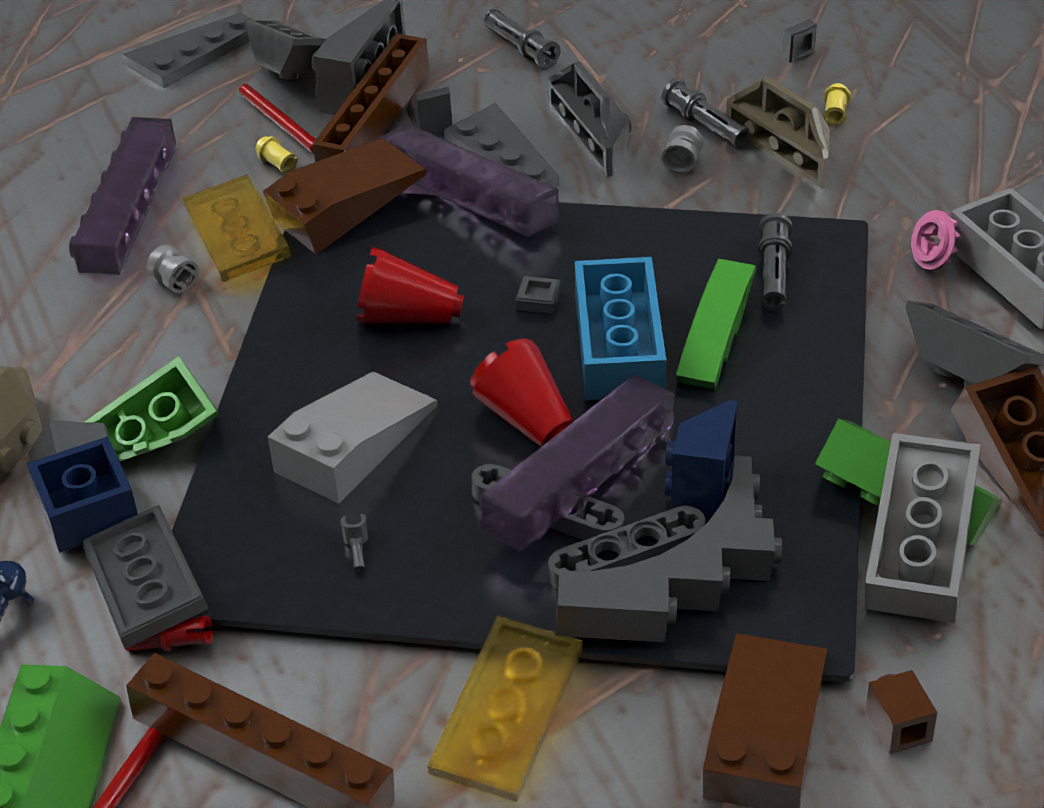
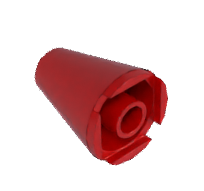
[356,247,464,324]
[470,338,576,450]

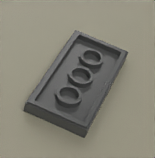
[81,505,209,649]

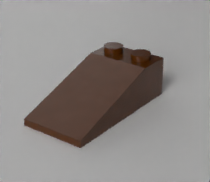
[263,138,427,255]
[951,367,1044,535]
[703,633,827,808]

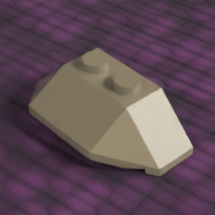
[726,77,829,189]
[0,366,43,481]

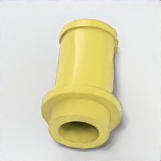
[824,83,851,125]
[255,136,298,174]

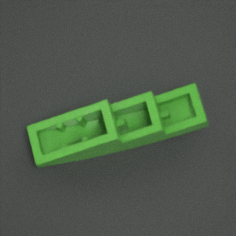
[676,258,756,390]

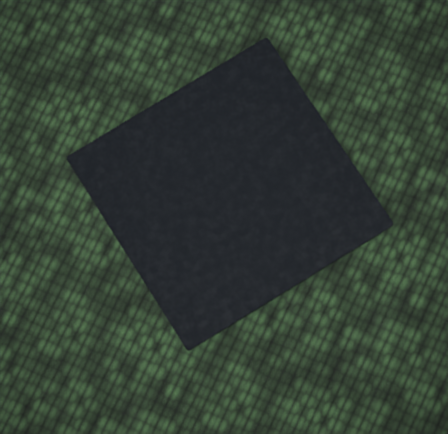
[172,193,869,682]

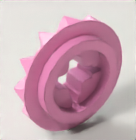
[911,210,961,270]

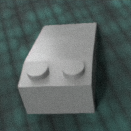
[268,372,437,504]
[865,433,981,623]

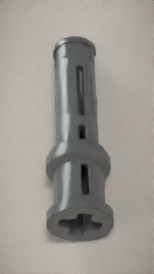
[484,9,561,69]
[661,78,751,148]
[758,213,792,310]

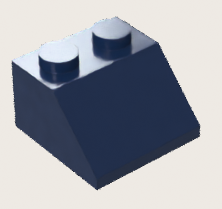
[664,400,738,519]

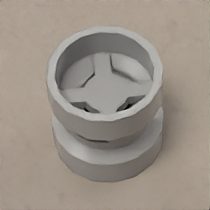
[662,125,703,174]
[147,245,199,294]

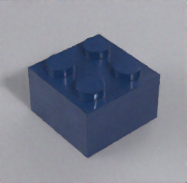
[27,436,138,553]

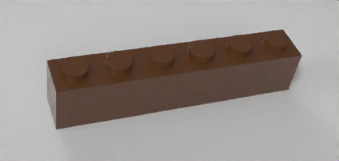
[312,33,429,162]
[126,653,395,808]

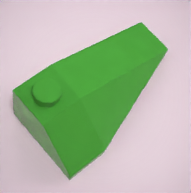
[84,356,219,462]

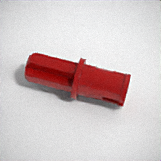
[121,615,213,652]

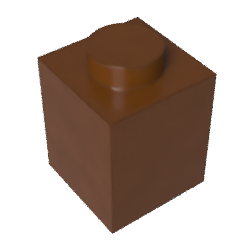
[865,670,938,754]

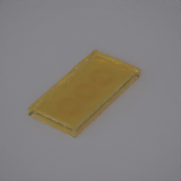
[182,174,291,282]
[427,616,583,802]

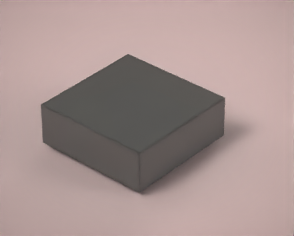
[782,19,817,63]
[515,276,561,314]

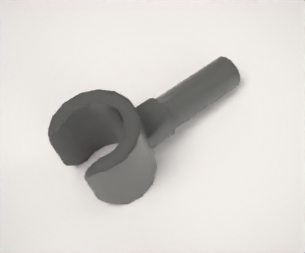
[341,514,369,572]

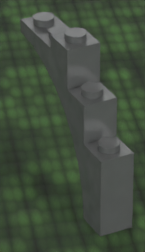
[555,455,782,642]

